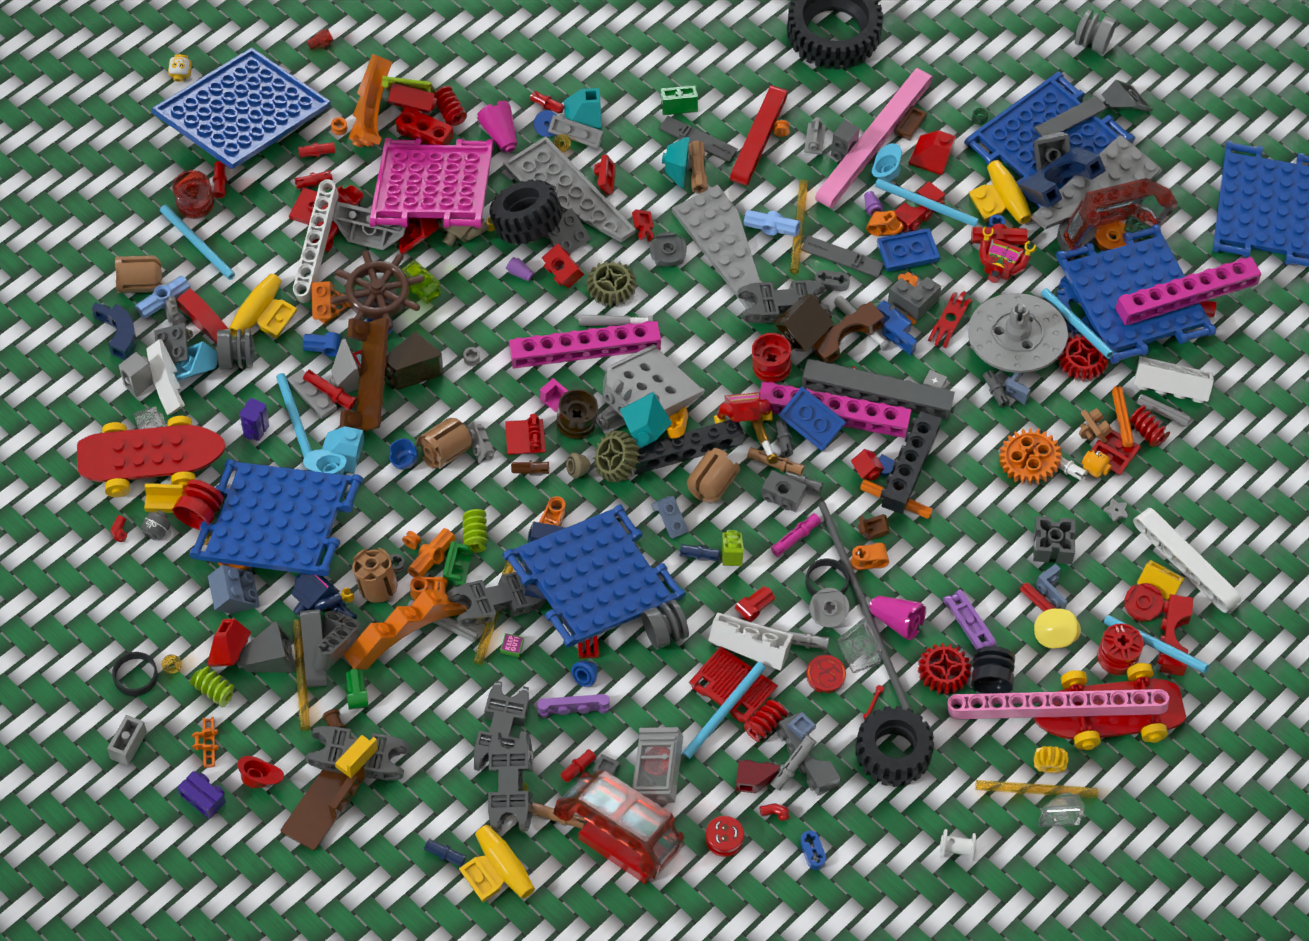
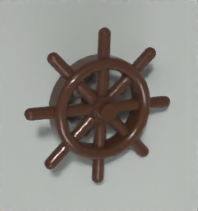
[330,251,425,330]

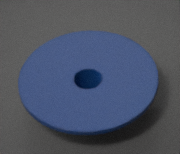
[534,110,558,137]

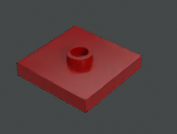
[289,188,328,226]

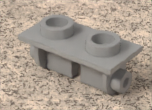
[804,117,826,155]
[596,410,626,435]
[468,421,495,463]

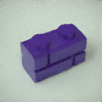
[239,398,270,441]
[177,771,226,819]

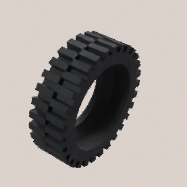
[787,0,883,70]

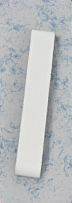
[293,180,338,303]
[1133,508,1241,613]

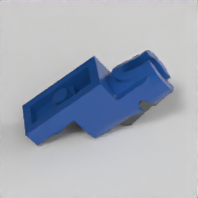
[876,300,917,356]

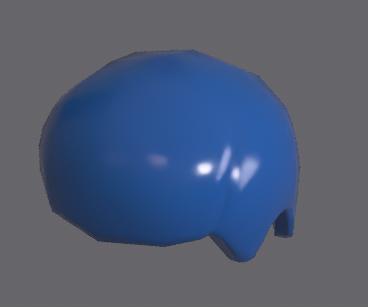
[389,438,418,470]

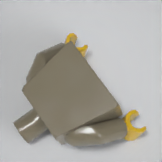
[439,217,495,247]

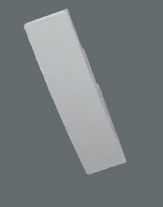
[146,339,185,415]

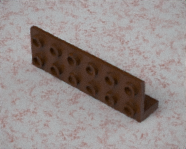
[339,317,389,432]

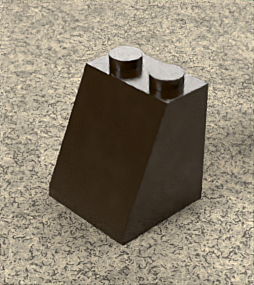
[773,294,834,352]
[384,332,443,390]

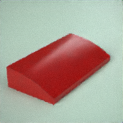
[578,807,669,884]

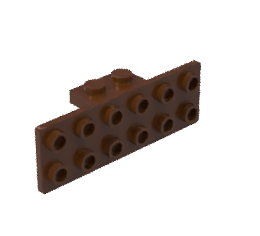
[280,737,366,851]

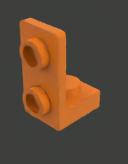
[311,281,334,320]

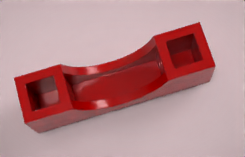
[1157,594,1194,676]

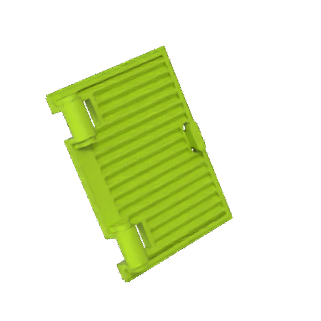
[382,76,437,94]

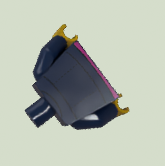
[292,573,355,616]

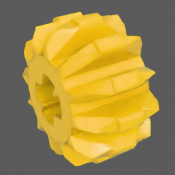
[1034,746,1068,774]

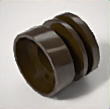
[556,389,598,440]

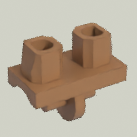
[1079,408,1113,443]

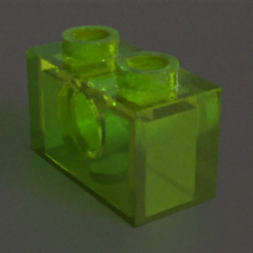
[401,259,441,304]

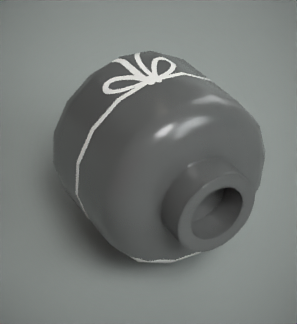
[141,510,171,541]

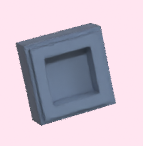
[787,712,816,741]

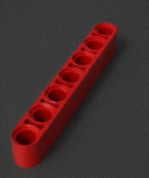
[730,85,788,186]

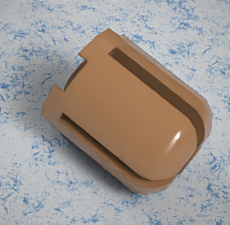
[115,255,162,293]
[416,418,472,469]
[687,448,740,504]
[352,548,398,603]

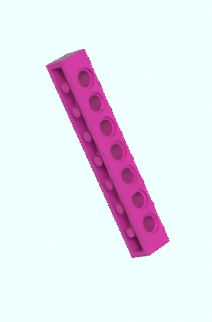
[1115,257,1262,326]
[509,321,661,369]
[760,382,911,438]

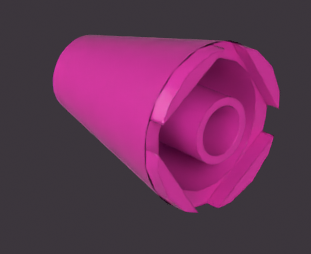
[477,101,518,153]
[869,596,926,640]

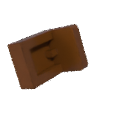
[858,514,890,540]

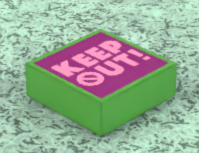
[500,633,524,657]

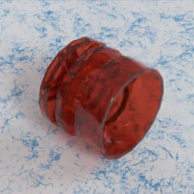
[172,170,215,219]

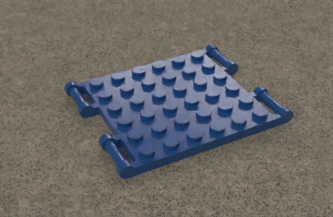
[964,71,1136,209]
[1212,140,1309,267]
[1056,224,1216,364]
[189,459,363,576]
[502,504,686,648]

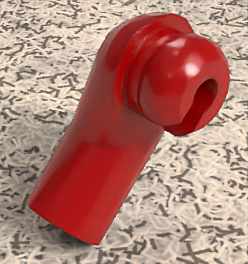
[110,515,127,542]
[759,803,789,821]

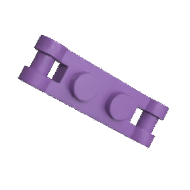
[943,590,997,651]
[537,694,610,718]

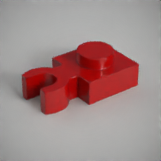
[632,209,654,242]

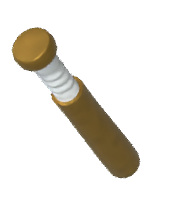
[750,419,778,464]

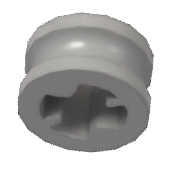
[463,347,480,366]

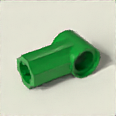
[346,669,369,710]

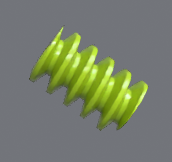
[462,509,487,553]
[190,666,234,708]

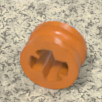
[331,117,348,136]
[774,120,790,137]
[402,531,422,550]

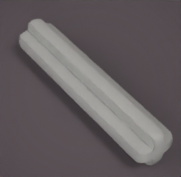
[1137,394,1191,426]

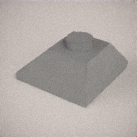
[330,339,359,393]

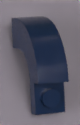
[92,302,136,360]

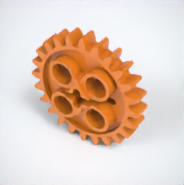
[999,428,1062,485]

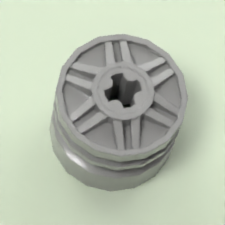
[1075,10,1117,54]

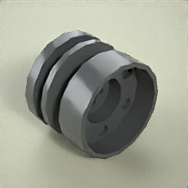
[217,328,255,369]
[641,599,689,650]

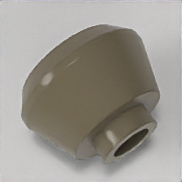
[566,452,590,479]

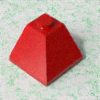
[908,130,956,175]
[398,218,439,254]

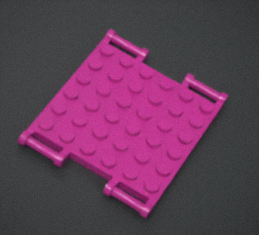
[370,138,494,228]

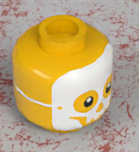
[168,54,192,82]

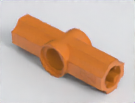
[407,528,456,578]

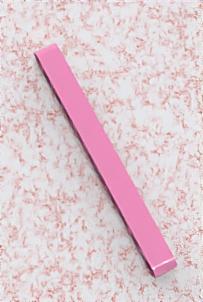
[815,68,933,208]
[948,689,1169,719]

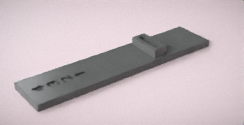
[1034,96,1107,137]
[659,116,738,162]
[801,235,884,278]

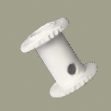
[940,829,977,862]

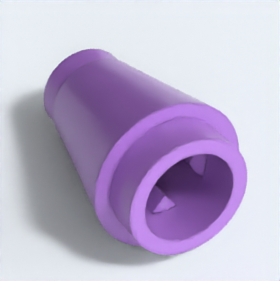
[864,191,884,217]
[506,257,534,282]

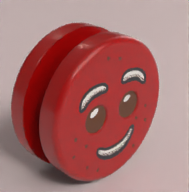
[705,816,744,857]

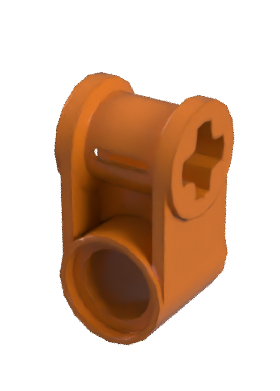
[866,211,903,236]
[539,496,566,527]
[850,543,889,571]
[410,576,448,600]

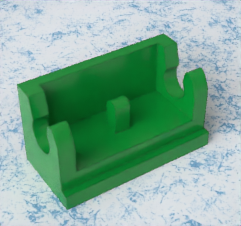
[660,85,698,115]
[443,541,473,587]

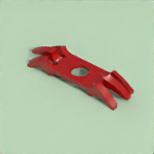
[928,291,972,349]

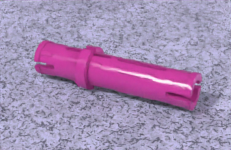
[770,513,821,557]

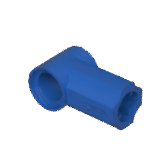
[303,332,342,357]

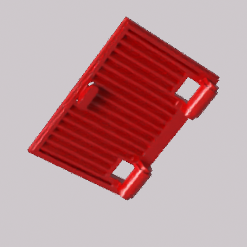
[689,646,778,723]

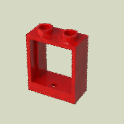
[387,83,437,114]

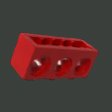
[396,106,454,145]

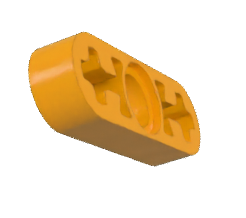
[666,406,688,438]

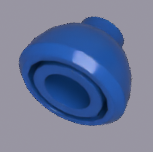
[571,660,598,687]

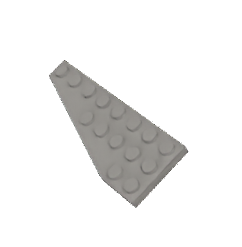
[1032,135,1161,229]
[503,136,636,243]
[672,185,760,309]

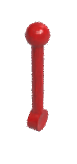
[863,685,884,720]

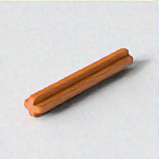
[1112,386,1134,447]
[860,479,932,519]

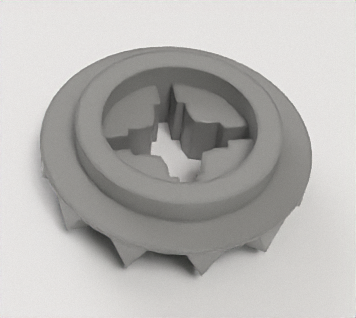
[165,296,178,326]

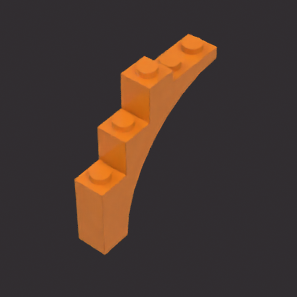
[349,54,393,148]
[344,590,467,670]

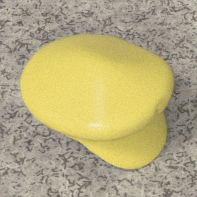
[1034,609,1081,649]

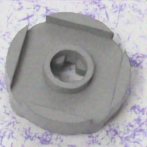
[809,588,849,628]

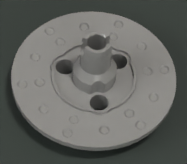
[968,293,1068,373]

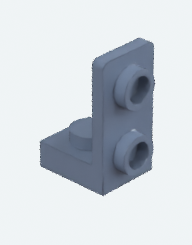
[1004,372,1030,405]
[651,496,688,539]
[1036,564,1067,609]

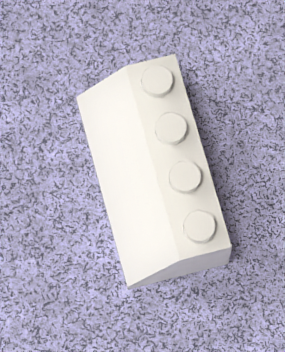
[1134,356,1214,403]

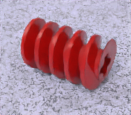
[434,86,467,126]
[1130,405,1170,447]
[744,700,788,743]

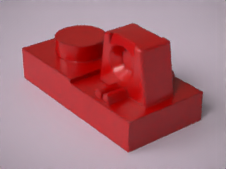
[594,154,615,195]

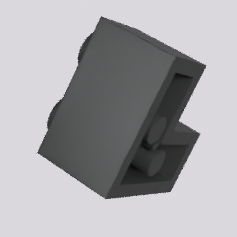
[888,277,941,321]

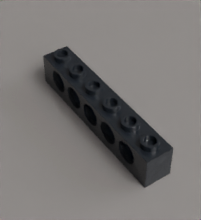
[880,411,942,515]
[633,420,744,475]

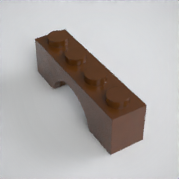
[812,301,885,364]

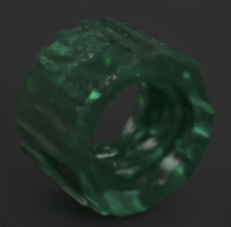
[972,108,988,125]

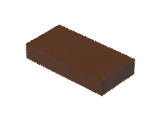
[894,106,927,141]

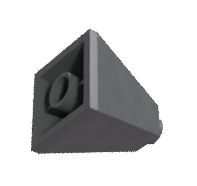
[237,621,297,672]

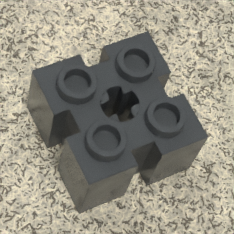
[1033,516,1075,564]

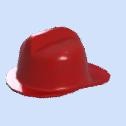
[237,756,284,788]

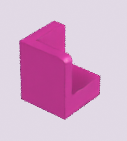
[540,378,568,412]

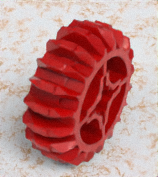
[1058,335,1108,382]
[917,643,972,695]

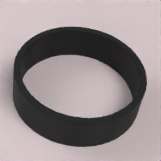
[805,558,849,596]
[112,652,158,696]

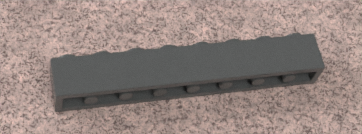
[801,359,955,420]

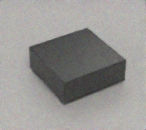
[593,754,620,782]

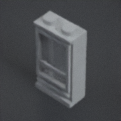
[631,727,683,805]

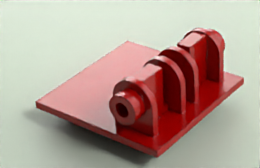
[505,414,546,455]

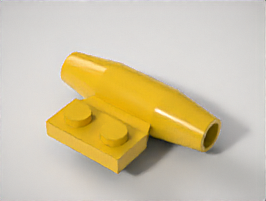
[969,160,1032,225]
[229,273,297,339]
[459,825,535,903]

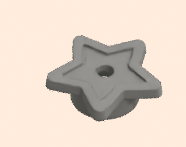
[1103,499,1128,521]

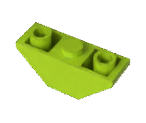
[722,530,744,566]

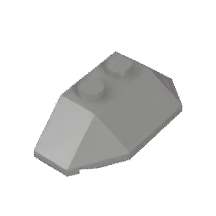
[333,202,406,250]

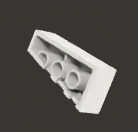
[708,613,793,671]

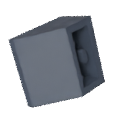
[208,565,260,614]

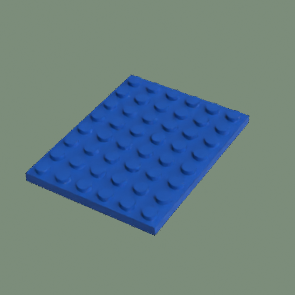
[152,48,331,169]

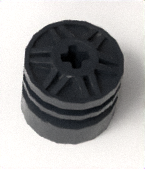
[971,646,1015,694]

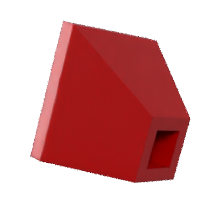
[207,619,251,667]

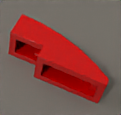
[176,288,228,344]

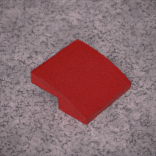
[1090,430,1141,475]

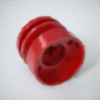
[752,333,792,383]
[172,479,224,530]
[1097,623,1144,676]

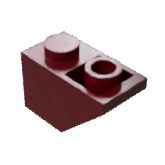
[735,760,779,794]

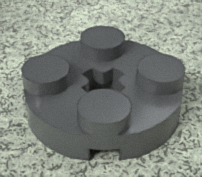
[650,232,687,267]

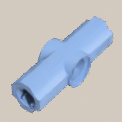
[744,210,801,237]
[135,275,191,319]

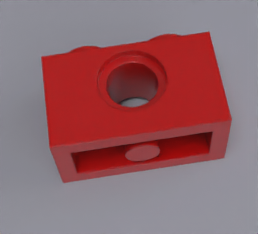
[542,243,585,289]

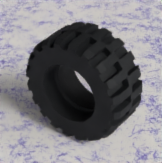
[489,179,563,245]
[855,706,934,787]

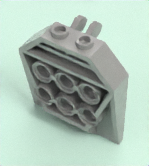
[602,344,705,417]

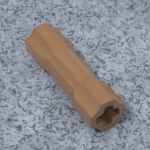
[689,140,708,194]

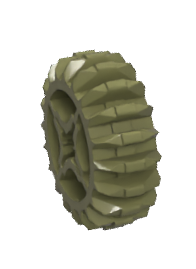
[587,260,636,307]
[593,431,640,482]

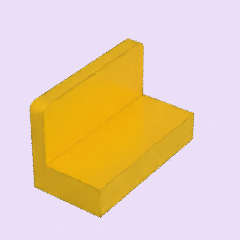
[144,484,184,513]
[1137,560,1185,600]
[335,735,378,778]

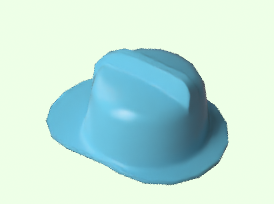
[872,143,902,183]
[303,449,347,475]

